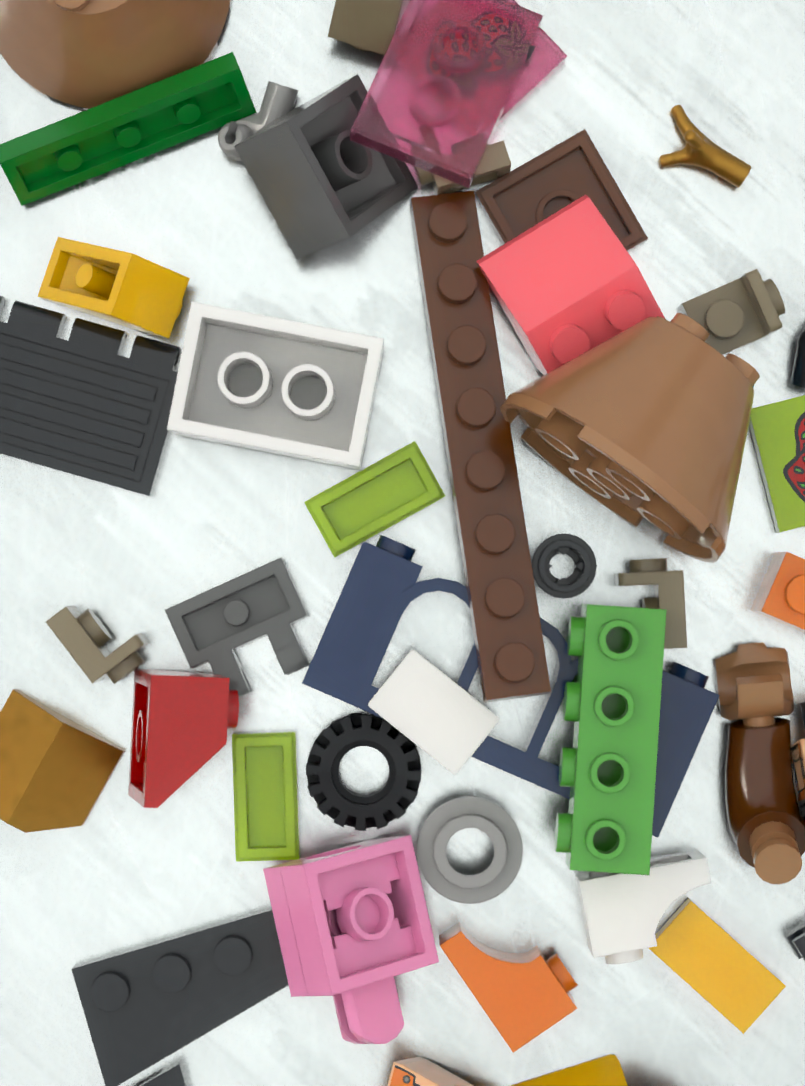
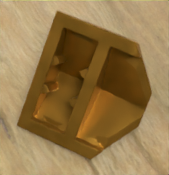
[0,689,125,833]

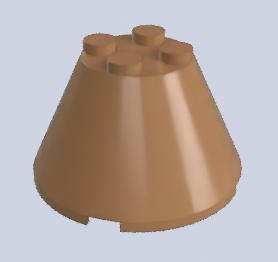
[0,0,231,110]
[500,313,760,563]

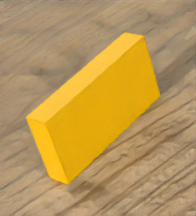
[649,898,786,1034]

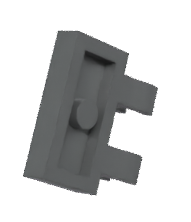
[165,557,310,697]

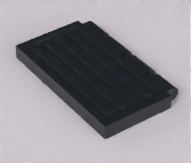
[0,296,181,497]

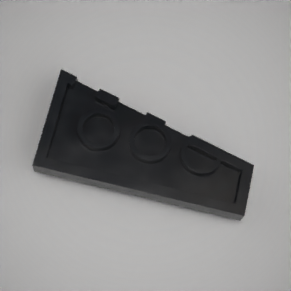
[71,907,288,1086]

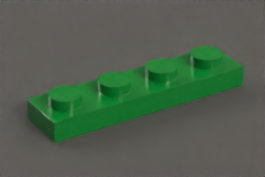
[0,52,257,206]

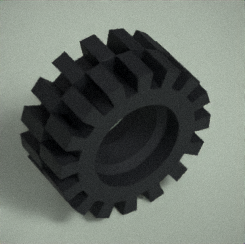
[306,712,421,831]

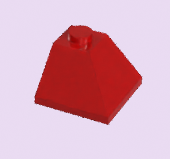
[128,669,239,808]

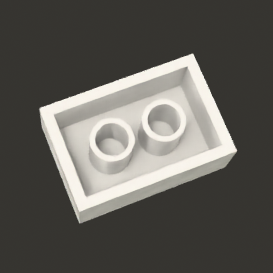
[167,301,384,470]

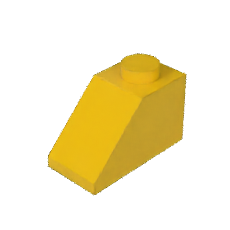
[38,237,190,339]

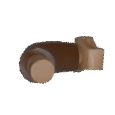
[715,642,805,884]

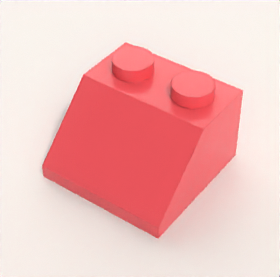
[476,194,665,375]

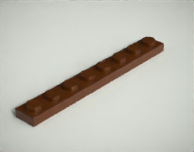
[410,190,551,703]

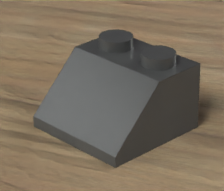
[234,74,418,260]

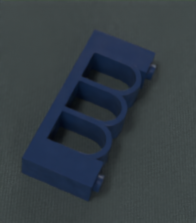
[302,535,720,838]

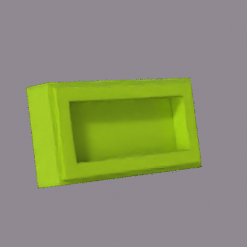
[304,441,446,558]
[232,731,300,862]

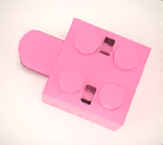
[263,835,439,1044]

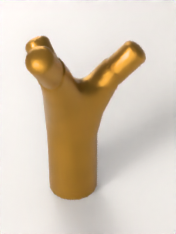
[659,105,751,188]

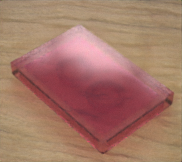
[350,0,543,188]

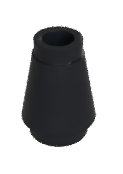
[532,534,597,599]

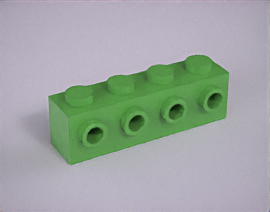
[555,604,667,875]

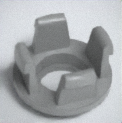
[417,796,523,904]

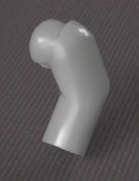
[218,81,299,161]

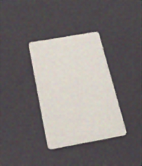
[368,649,500,775]

